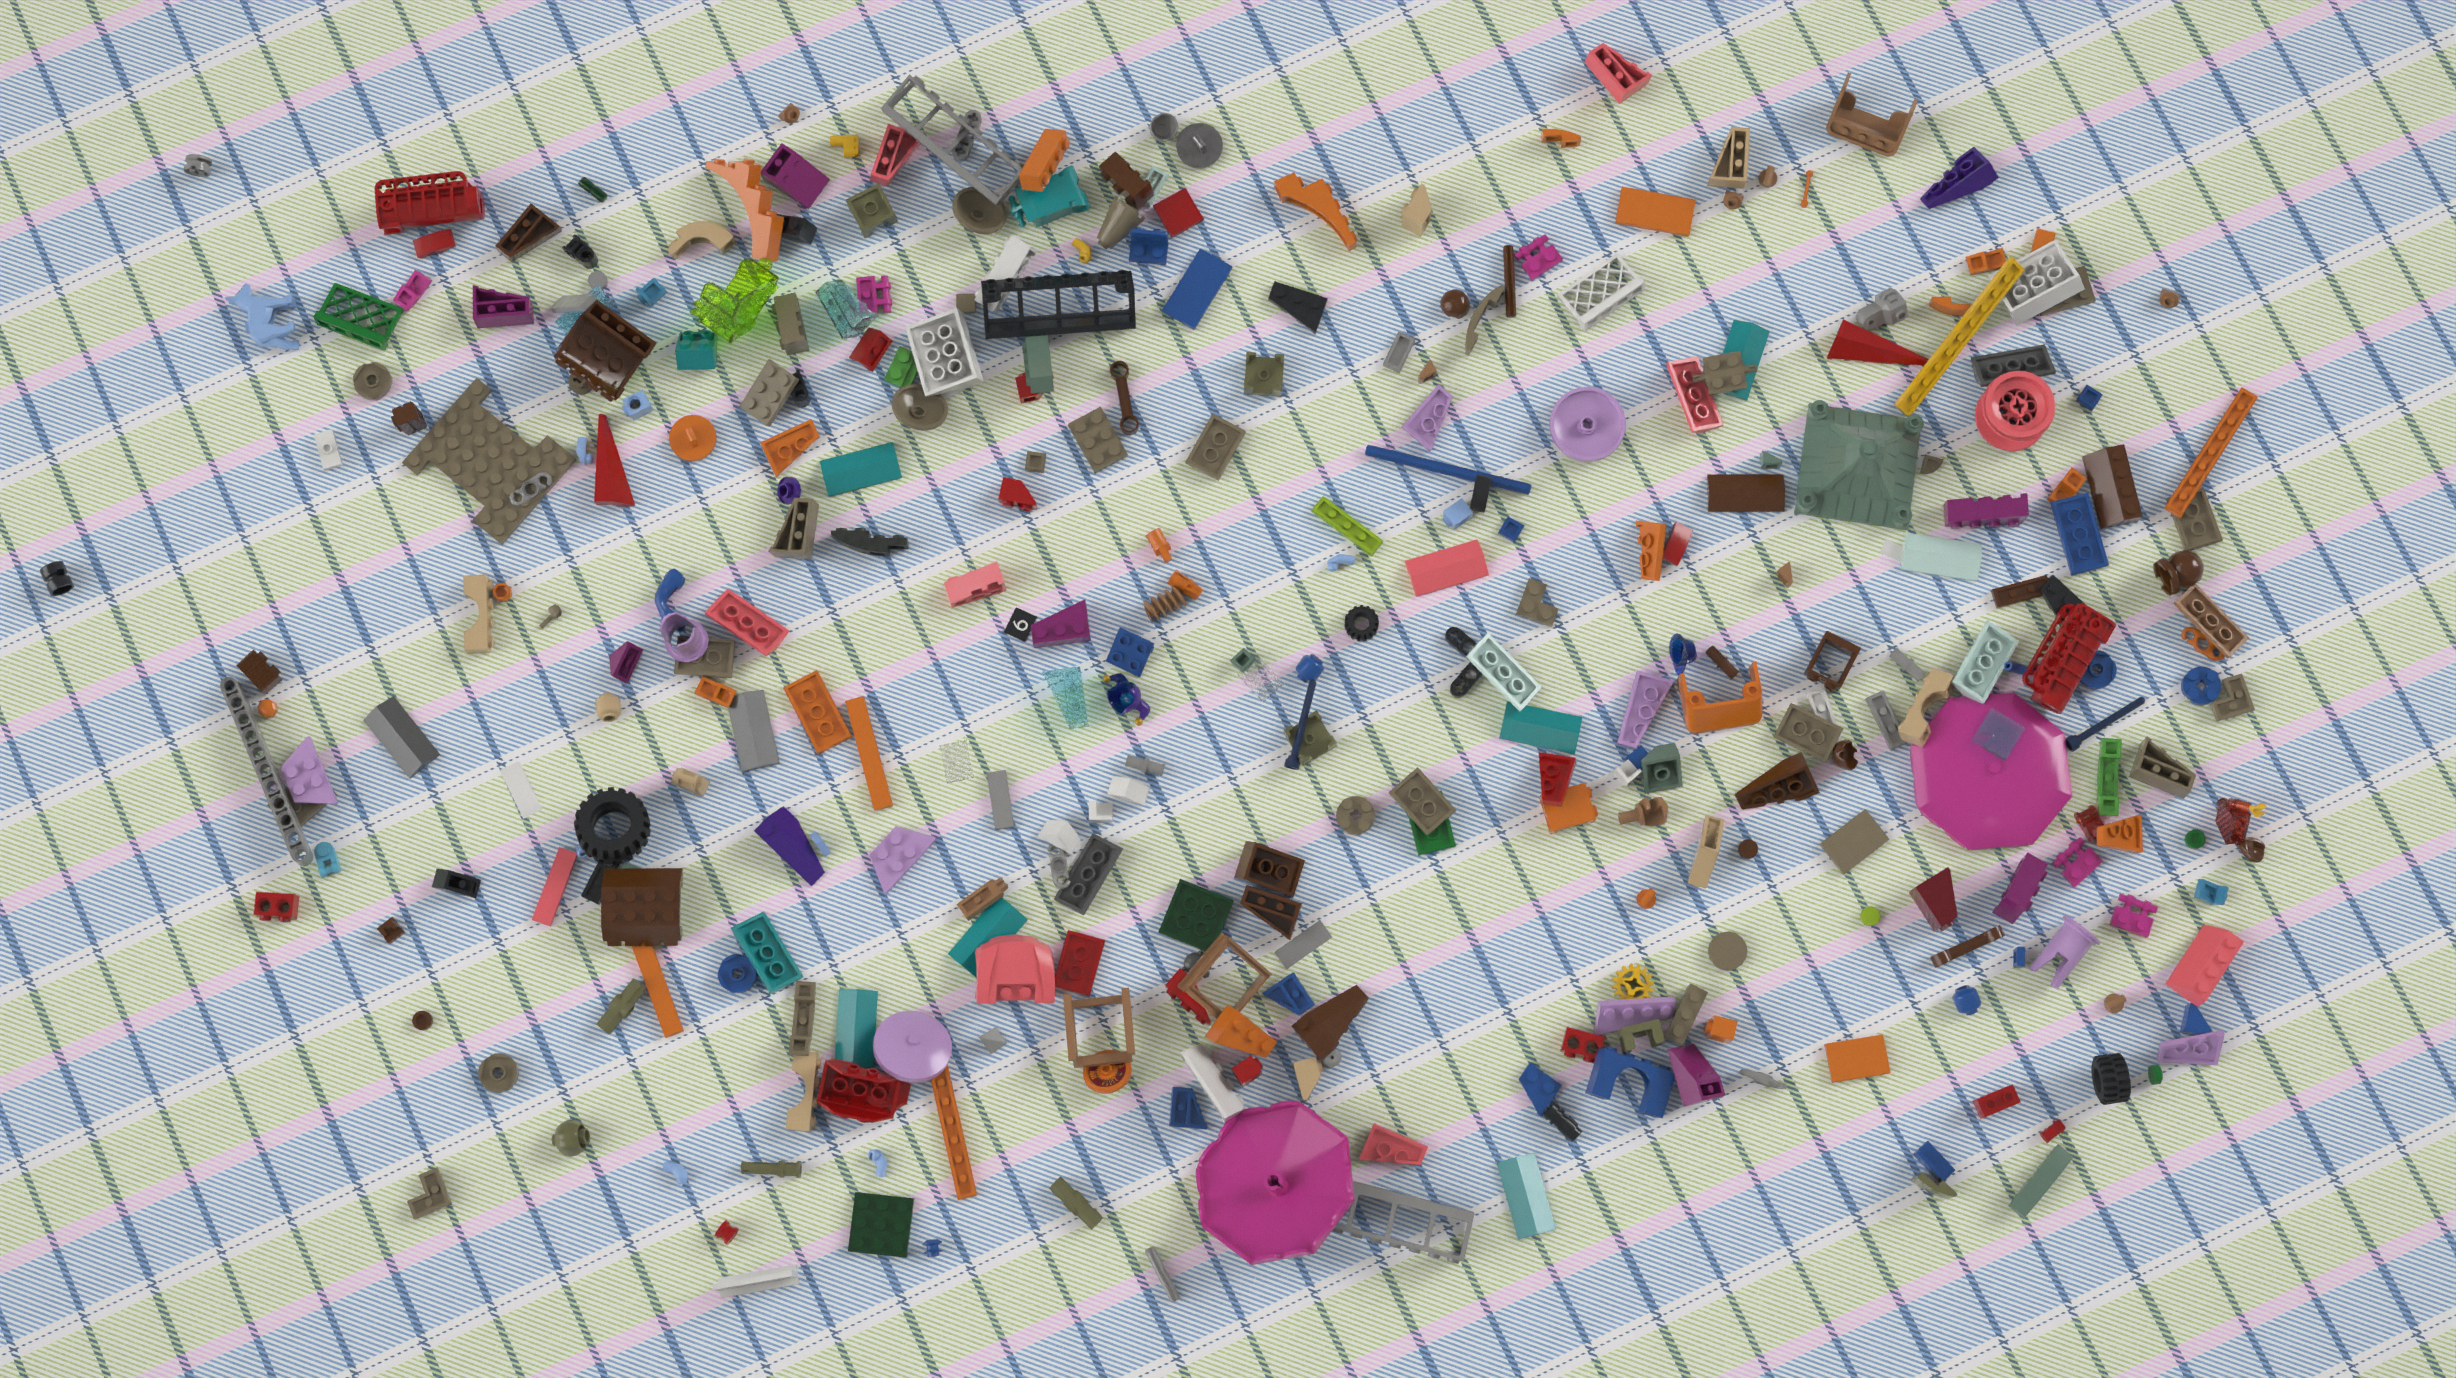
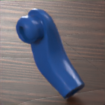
[2004,661,2039,675]

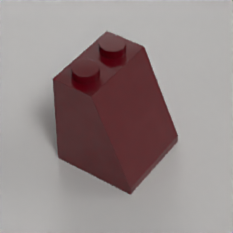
[1909,867,1958,932]

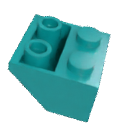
[675,330,718,370]

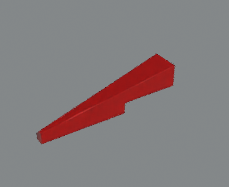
[1827,319,1929,367]
[594,414,635,507]

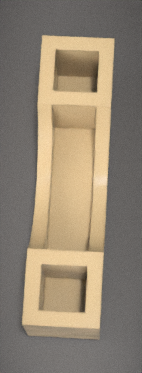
[463,574,494,654]
[1898,668,1955,748]
[786,1052,822,1132]

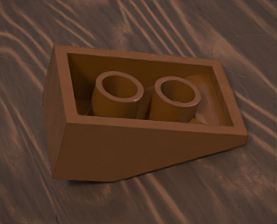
[1234,841,1305,897]

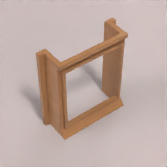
[1177,932,1272,1019]
[1063,987,1135,1068]

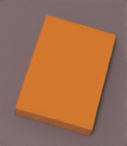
[1824,1034,1891,1083]

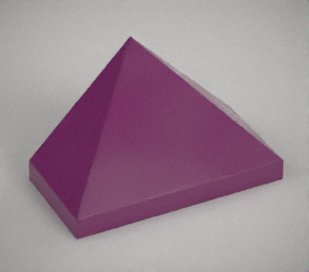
[609,641,643,684]

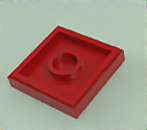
[1153,188,1204,238]

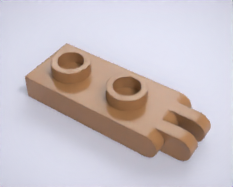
[957,878,1008,921]

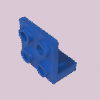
[1129,227,1169,265]

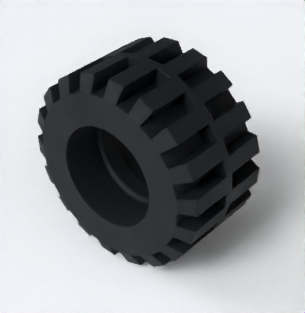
[2091,1053,2131,1105]

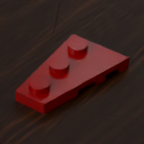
[1539,752,1576,807]

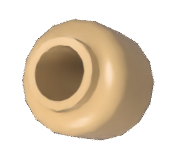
[595,692,621,722]

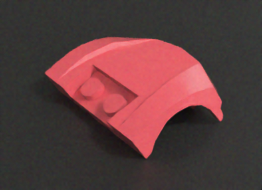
[975,934,1055,1004]

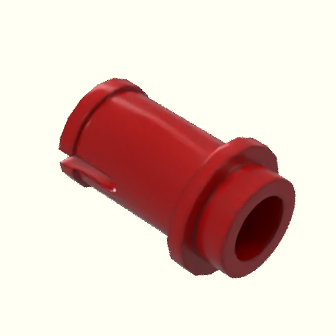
[2040,1119,2066,1143]

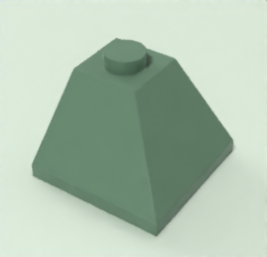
[1641,742,1683,794]

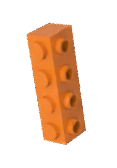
[1019,129,1070,192]

